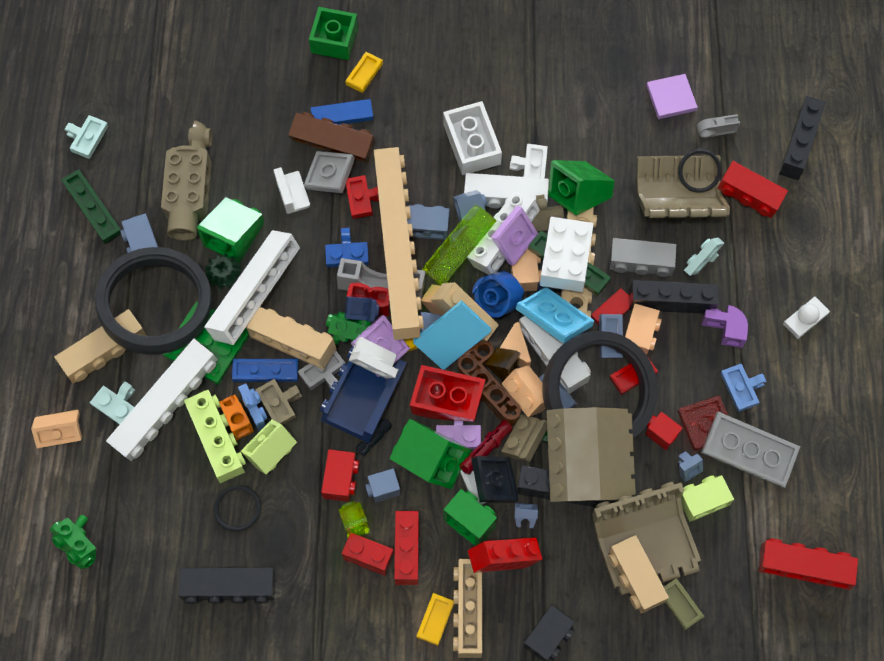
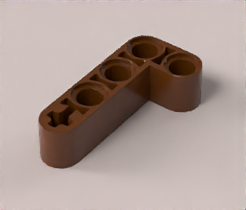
[457,340,521,426]

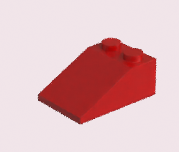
[410,365,486,422]

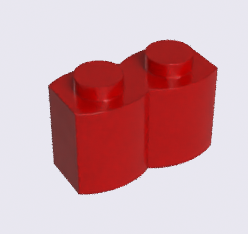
[347,283,391,316]

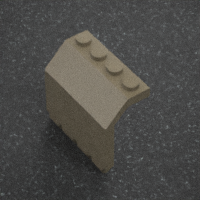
[636,155,730,218]
[547,407,636,502]
[592,482,701,595]

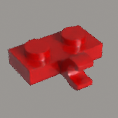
[346,175,379,219]

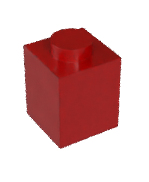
[645,412,683,451]

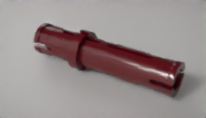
[459,420,513,475]

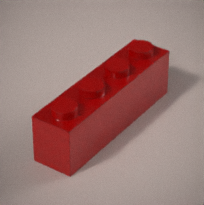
[758,538,858,590]

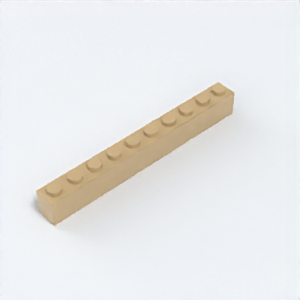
[374,147,424,340]

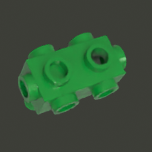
[326,312,372,346]
[50,515,96,570]

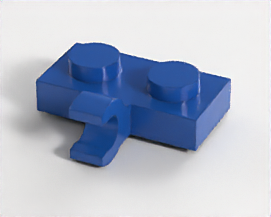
[325,228,369,267]

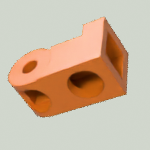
[219,394,254,441]

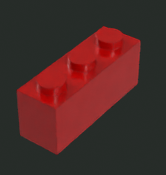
[717,161,788,218]
[394,511,419,585]
[468,538,543,573]

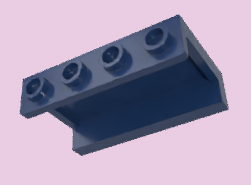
[320,346,407,443]

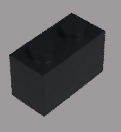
[523,605,575,661]

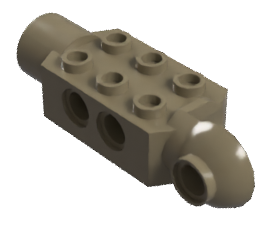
[161,121,212,241]

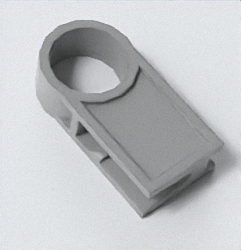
[697,114,740,138]

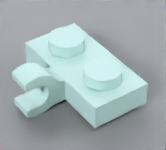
[65,115,108,159]
[684,238,724,276]
[90,381,135,425]

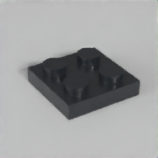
[471,456,519,503]

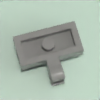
[298,351,346,390]

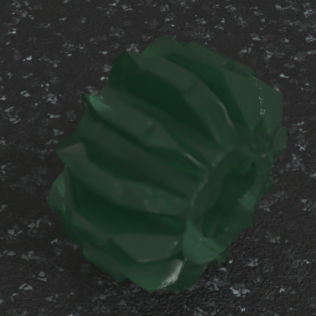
[205,253,241,290]

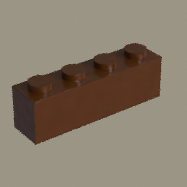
[288,112,376,163]

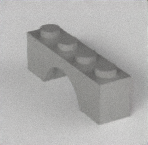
[337,258,425,299]

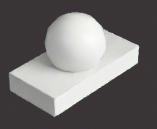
[783,297,830,339]

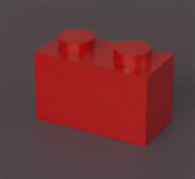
[321,450,360,502]
[342,533,394,576]

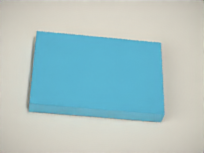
[516,287,594,344]
[413,300,491,370]

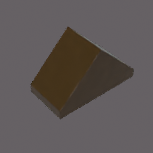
[486,347,520,382]

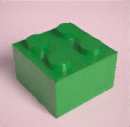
[309,7,358,60]
[443,489,497,546]

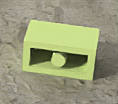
[241,420,297,474]
[681,475,734,522]

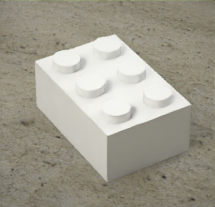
[443,101,502,175]
[540,217,594,292]

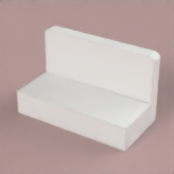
[274,168,310,214]
[349,337,398,379]

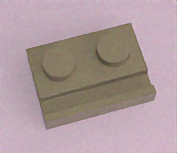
[501,414,547,462]

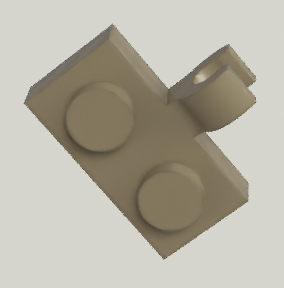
[532,194,564,232]
[256,379,302,425]

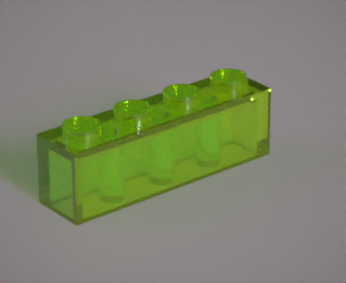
[421,204,497,285]

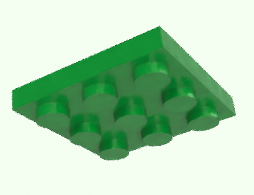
[162,301,250,386]

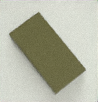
[664,578,704,631]

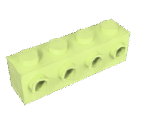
[184,390,246,483]

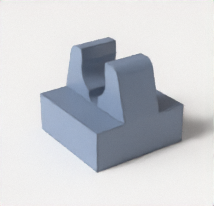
[678,451,703,482]
[514,503,538,528]

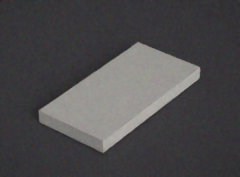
[701,412,800,488]

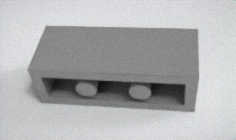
[609,238,676,277]

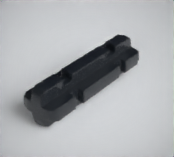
[356,418,392,456]

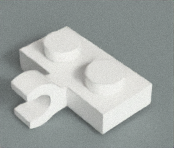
[510,144,548,178]

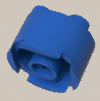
[472,271,524,317]

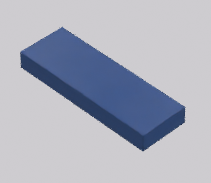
[311,99,374,125]
[232,359,299,382]

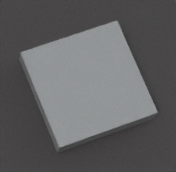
[304,151,355,193]

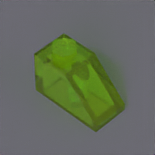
[338,502,370,538]

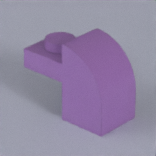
[702,305,748,348]

